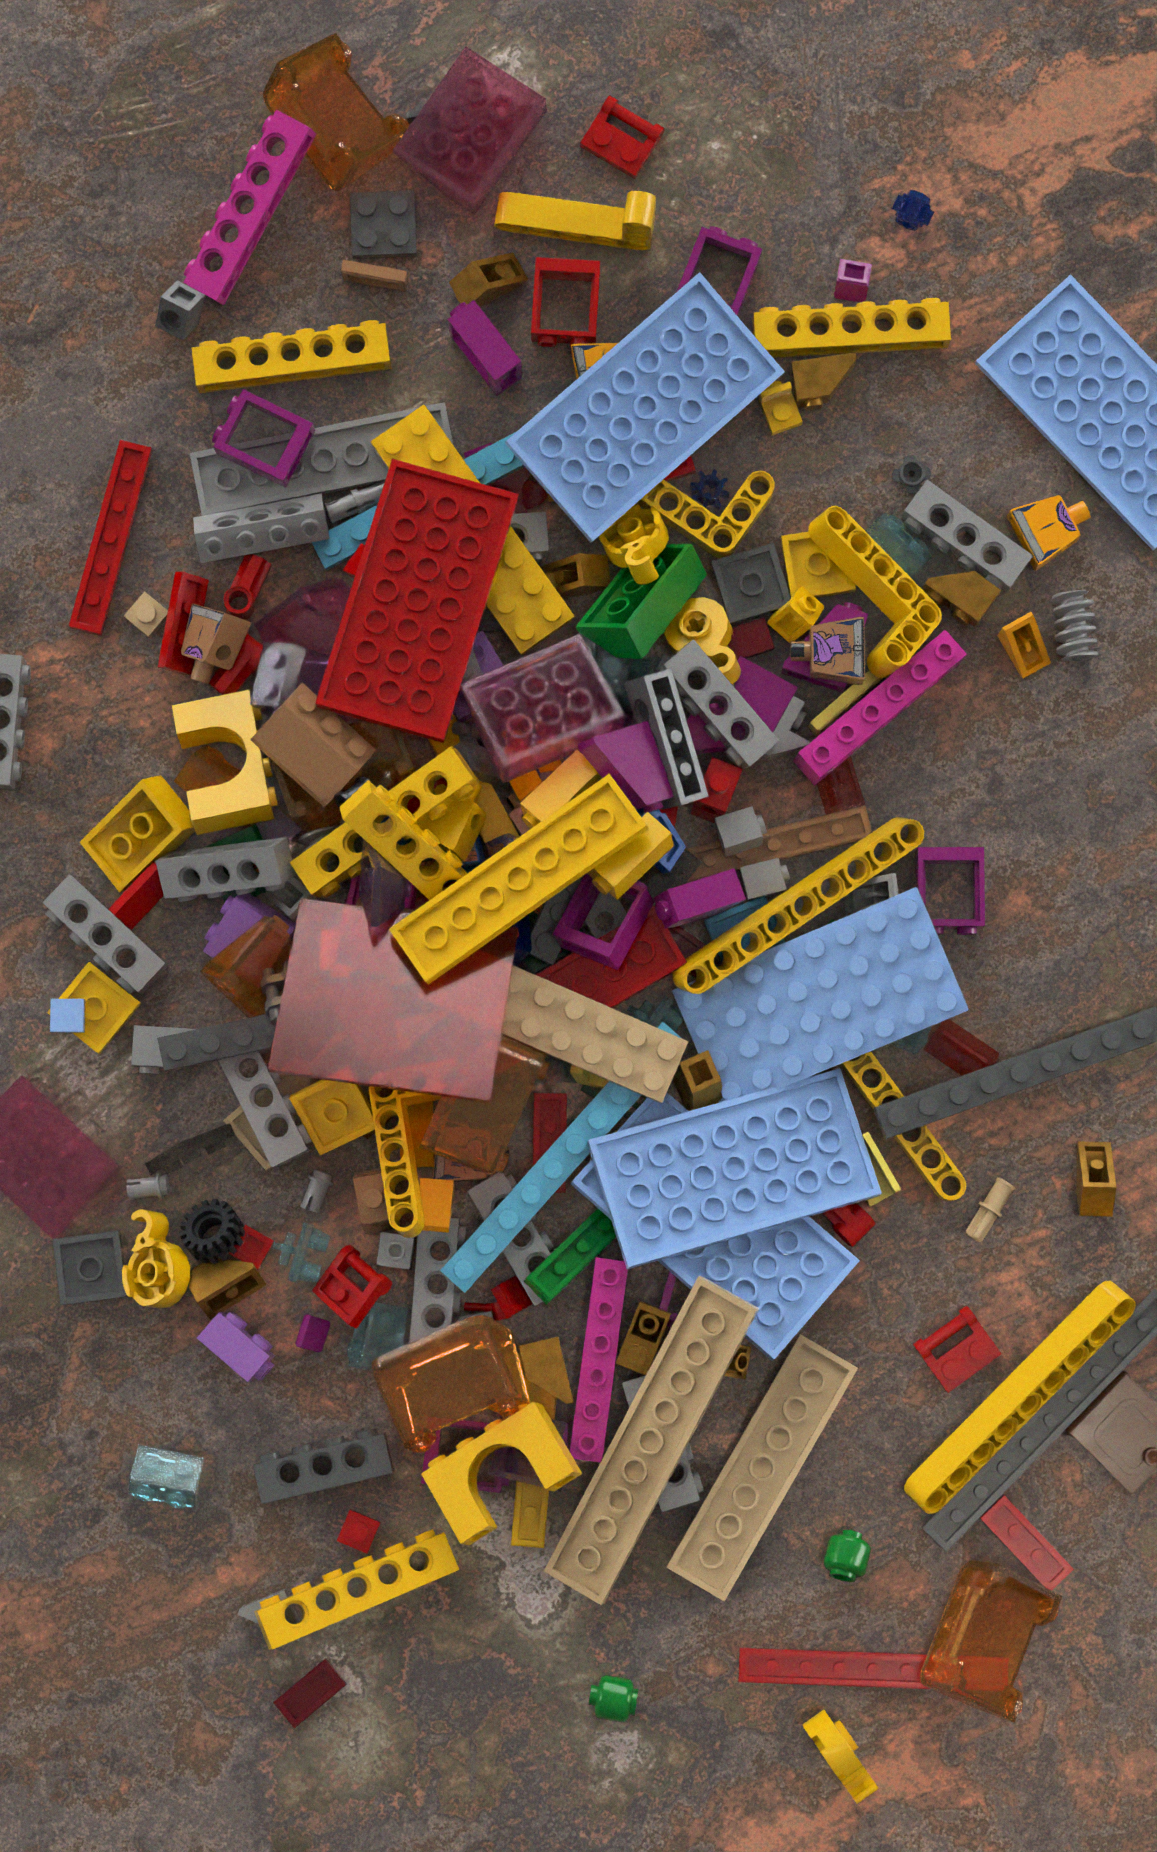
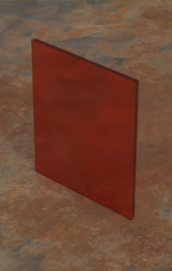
[267,898,519,1103]

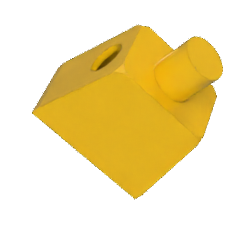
[413,783,486,861]

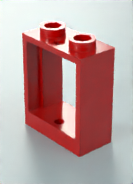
[531,257,601,347]

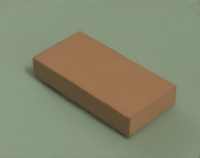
[341,260,408,291]

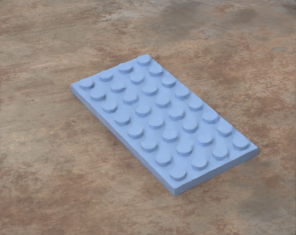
[505,272,785,543]
[975,274,1157,551]
[672,887,969,1103]
[587,1068,882,1269]
[571,1093,860,1361]

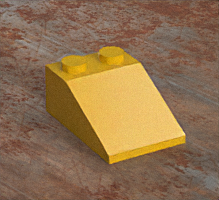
[80,775,195,892]

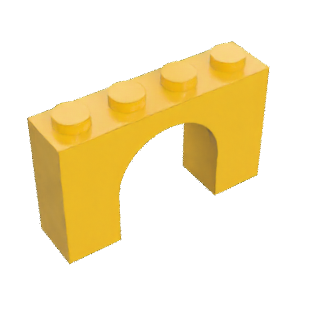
[172,690,278,835]
[520,750,674,900]
[421,1401,582,1546]

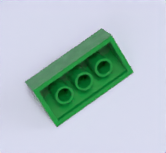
[576,544,707,659]

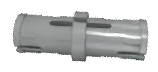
[324,480,385,524]

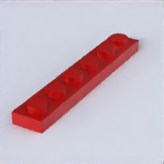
[69,440,153,636]

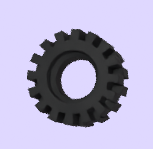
[179,1199,245,1264]

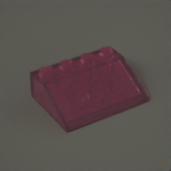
[393,46,547,215]
[460,634,625,783]
[0,1075,122,1239]

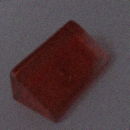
[817,756,865,815]
[923,1019,999,1076]

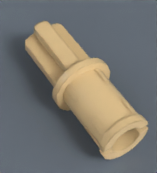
[966,1177,1016,1242]

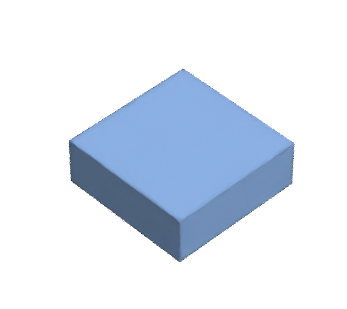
[50,999,85,1033]

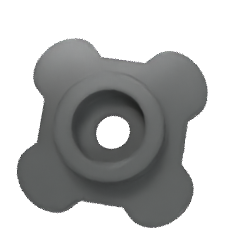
[892,455,931,494]

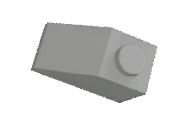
[131,1025,196,1074]

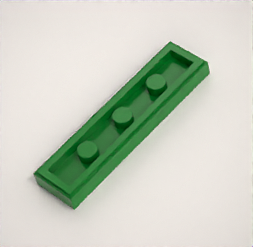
[524,1209,616,1305]

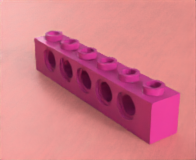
[183,109,316,305]
[793,630,967,786]
[570,1257,628,1463]

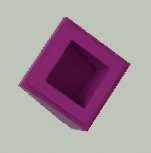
[834,259,872,302]
[295,1314,331,1352]

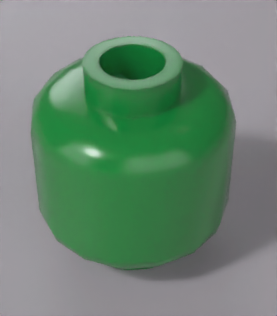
[824,1530,871,1582]
[588,1675,639,1723]

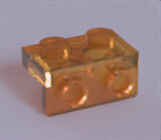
[174,745,241,792]

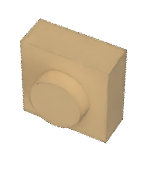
[124,591,168,639]

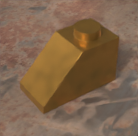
[449,252,529,306]
[790,352,857,410]
[540,553,611,598]
[1076,1141,1117,1217]
[188,1259,267,1320]
[514,1337,574,1404]

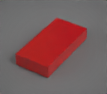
[108,861,164,930]

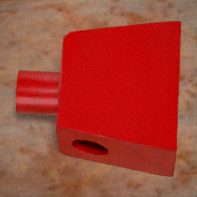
[691,756,744,824]

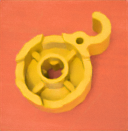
[599,504,669,584]
[664,597,741,684]
[122,1209,190,1309]
[802,1710,879,1804]

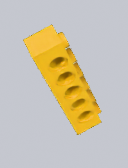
[752,298,951,358]
[191,320,392,393]
[289,746,480,898]
[339,780,482,948]
[254,1529,459,1650]

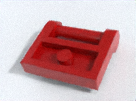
[580,95,665,179]
[312,1245,392,1329]
[912,1305,1002,1393]

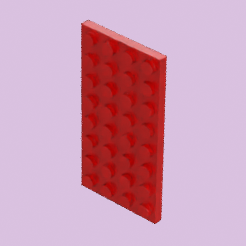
[315,459,519,743]

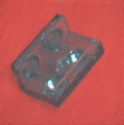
[866,513,933,578]
[129,1445,204,1508]

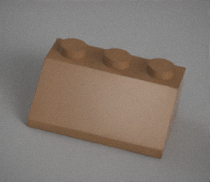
[250,682,376,807]

